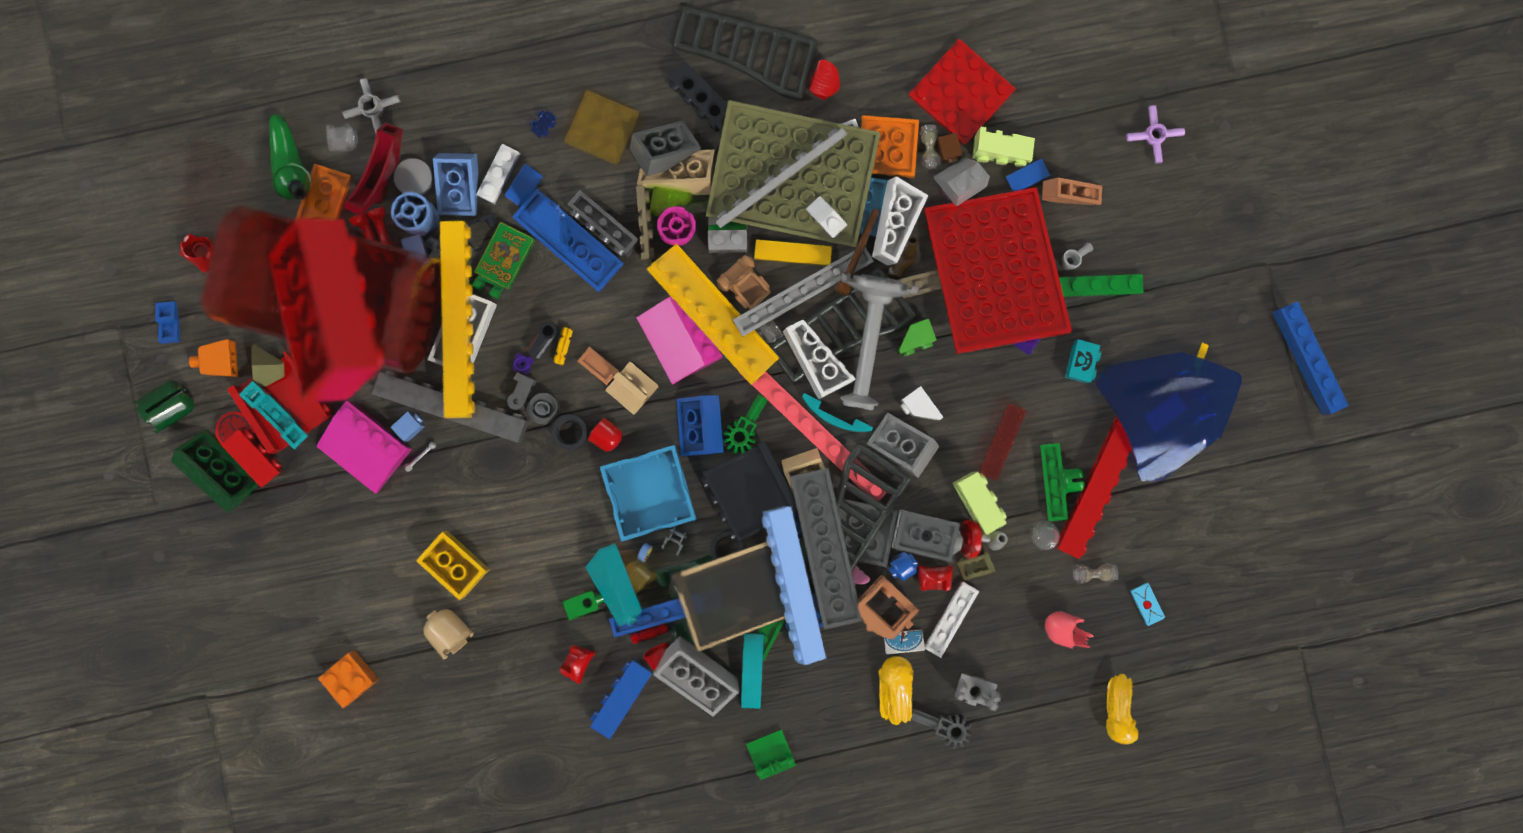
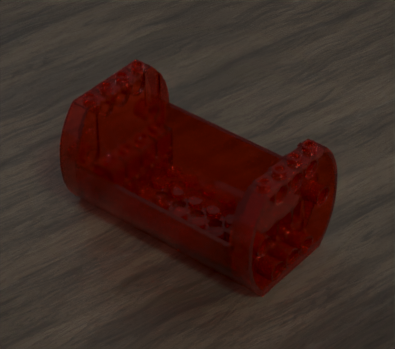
[201,206,442,373]

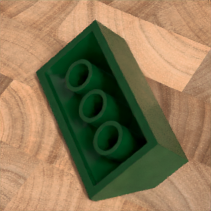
[171,430,258,513]

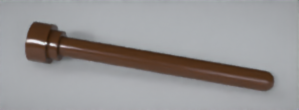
[834,208,879,296]

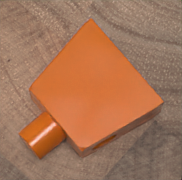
[189,339,238,377]

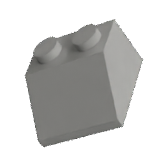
[934,157,990,207]

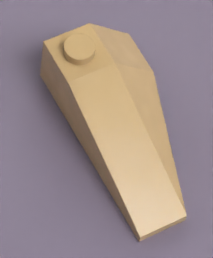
[637,149,717,195]

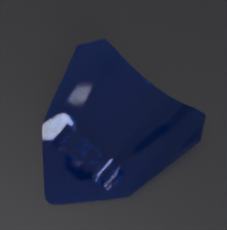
[1095,352,1242,481]

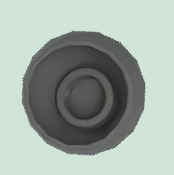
[526,392,560,425]

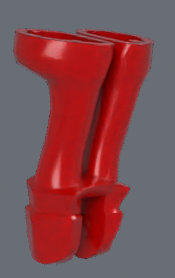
[349,207,396,266]

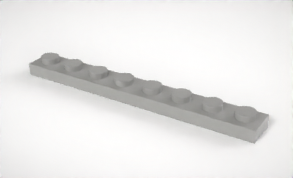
[716,128,847,228]
[732,247,874,337]

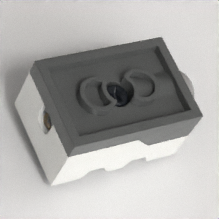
[891,510,963,562]

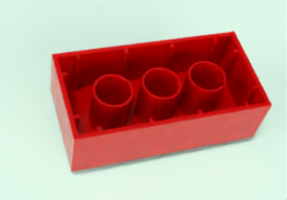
[268,218,383,402]

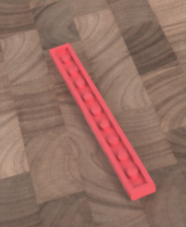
[738,371,887,501]

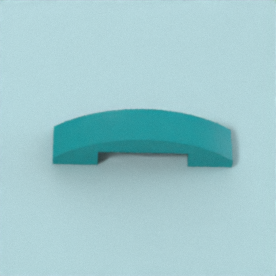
[239,381,309,449]
[802,393,873,432]
[741,633,764,709]

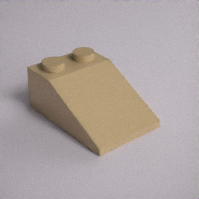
[781,448,825,498]

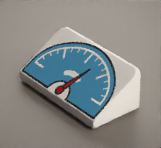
[884,629,925,654]

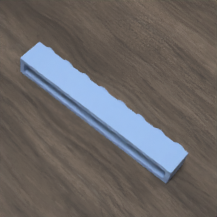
[762,506,826,665]

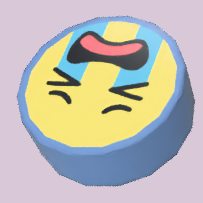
[637,543,653,563]

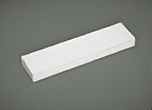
[925,581,979,658]

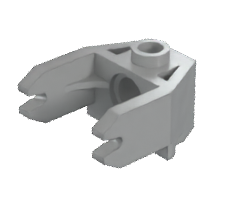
[955,673,1000,711]

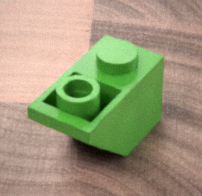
[897,319,937,356]

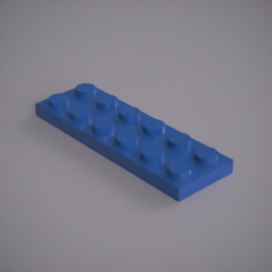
[512,189,624,292]

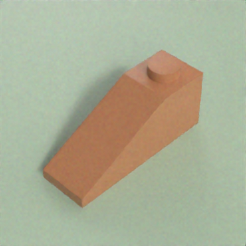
[1042,177,1102,205]

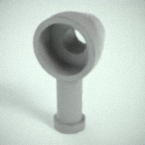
[1061,243,1093,270]
[981,531,1008,550]

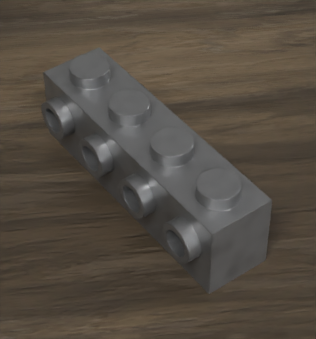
[567,190,640,257]

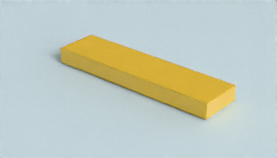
[754,240,832,266]

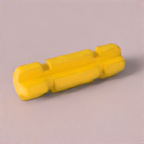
[553,327,573,365]

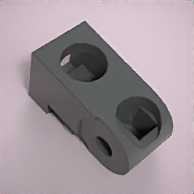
[507,372,537,410]

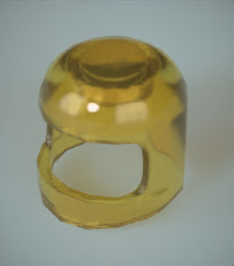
[625,559,657,594]

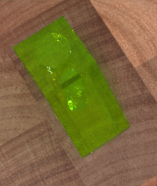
[650,186,693,217]

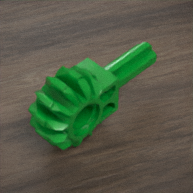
[723,395,767,453]

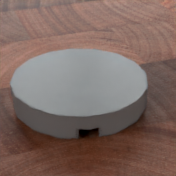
[394,158,433,195]

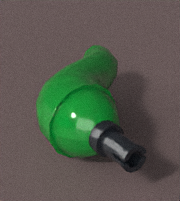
[269,114,312,200]

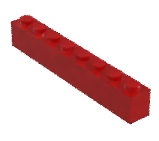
[1054,410,1145,559]

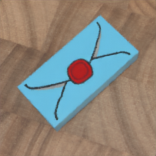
[1130,582,1165,626]

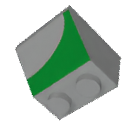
[708,217,747,253]

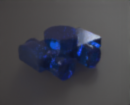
[530,110,557,138]

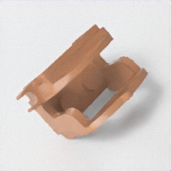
[858,575,919,639]

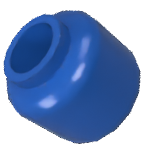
[888,552,918,581]

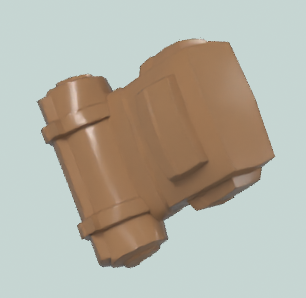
[716,255,771,310]

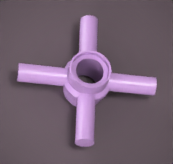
[1126,105,1185,164]

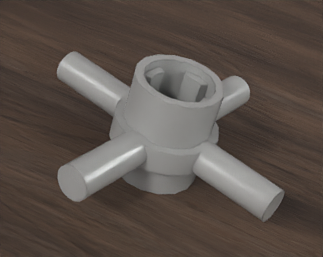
[343,78,400,133]

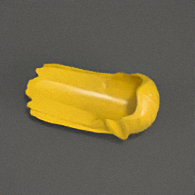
[878,656,913,725]
[1105,674,1138,744]

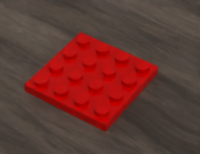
[908,39,1016,146]

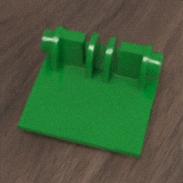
[746,729,796,780]

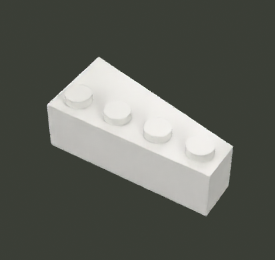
[872,176,928,266]
[783,320,856,400]

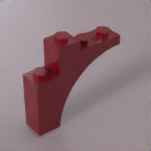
[344,122,403,215]

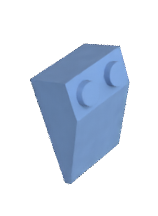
[433,153,478,216]

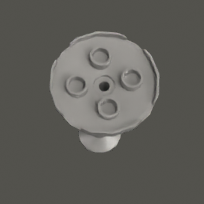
[840,273,919,410]

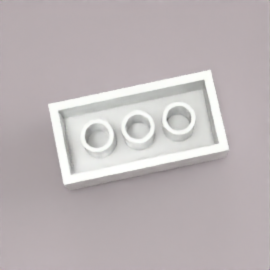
[428,294,497,366]

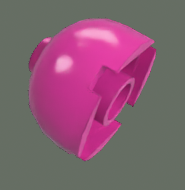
[657,206,696,246]

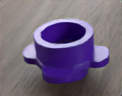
[512,353,534,375]

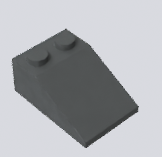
[630,120,701,177]

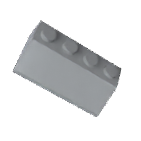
[654,636,739,716]

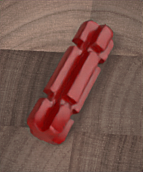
[630,623,668,644]

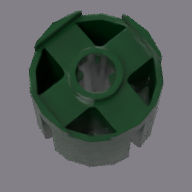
[134,380,195,434]

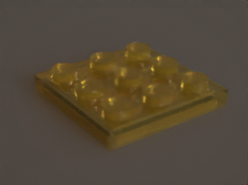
[564,90,639,165]

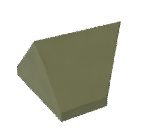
[252,344,285,388]
[957,544,995,580]

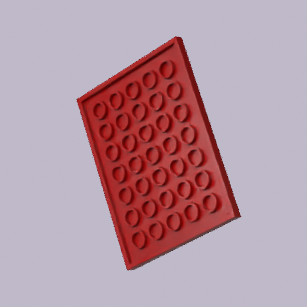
[924,187,1072,354]

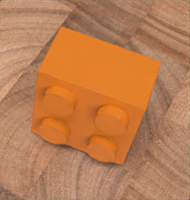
[318,650,379,708]

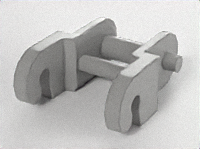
[661,527,687,556]

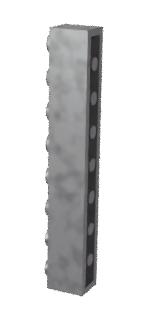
[372,371,528,443]

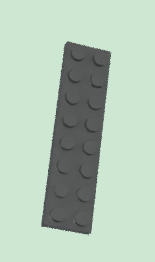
[790,468,862,629]

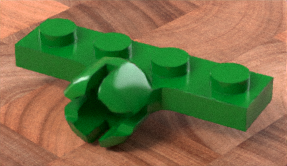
[1040,443,1084,521]

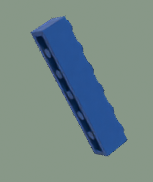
[1272,301,1349,415]

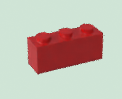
[221,427,283,488]

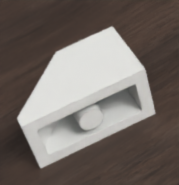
[806,196,847,238]
[900,386,944,420]

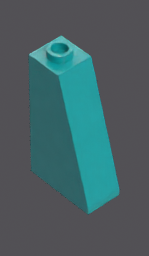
[585,544,642,626]

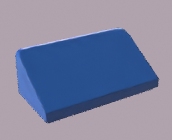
[505,164,543,207]

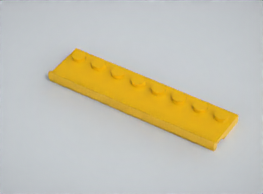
[647,244,779,385]

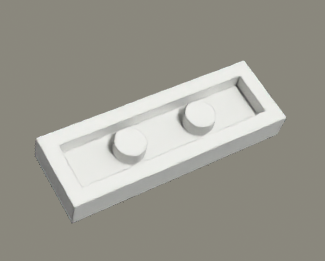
[476,144,520,204]

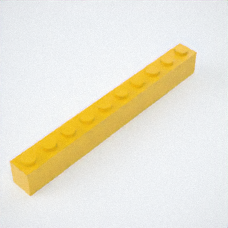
[440,221,475,418]

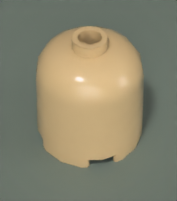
[423,609,473,659]

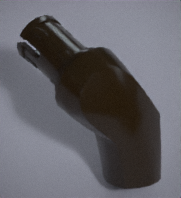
[888,236,919,280]

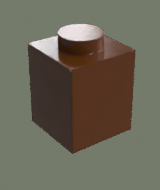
[936,133,963,165]

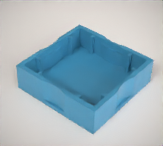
[600,445,697,541]

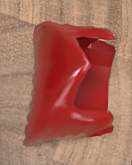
[809,60,840,100]
[179,234,216,273]
[917,565,953,591]
[560,645,597,684]

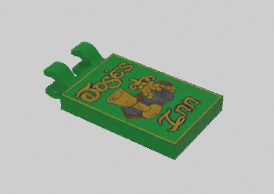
[472,222,535,299]

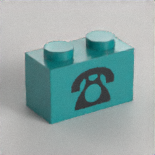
[1064,339,1101,384]

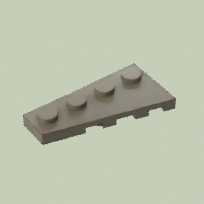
[636,186,655,265]

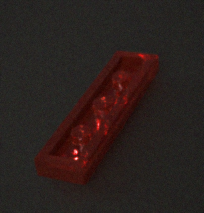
[978,403,1027,481]

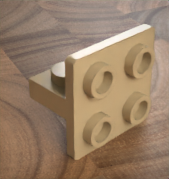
[606,362,658,414]

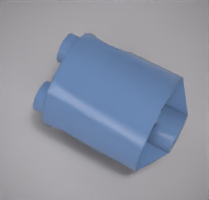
[391,192,439,237]

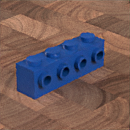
[590,658,653,739]

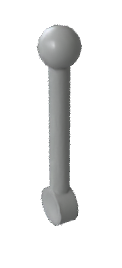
[404,442,436,472]

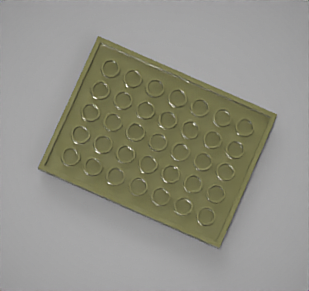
[706,100,881,247]

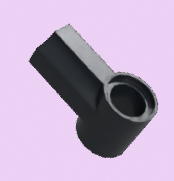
[526,322,559,359]

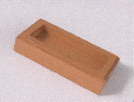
[578,347,619,386]

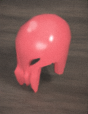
[1045,611,1094,648]

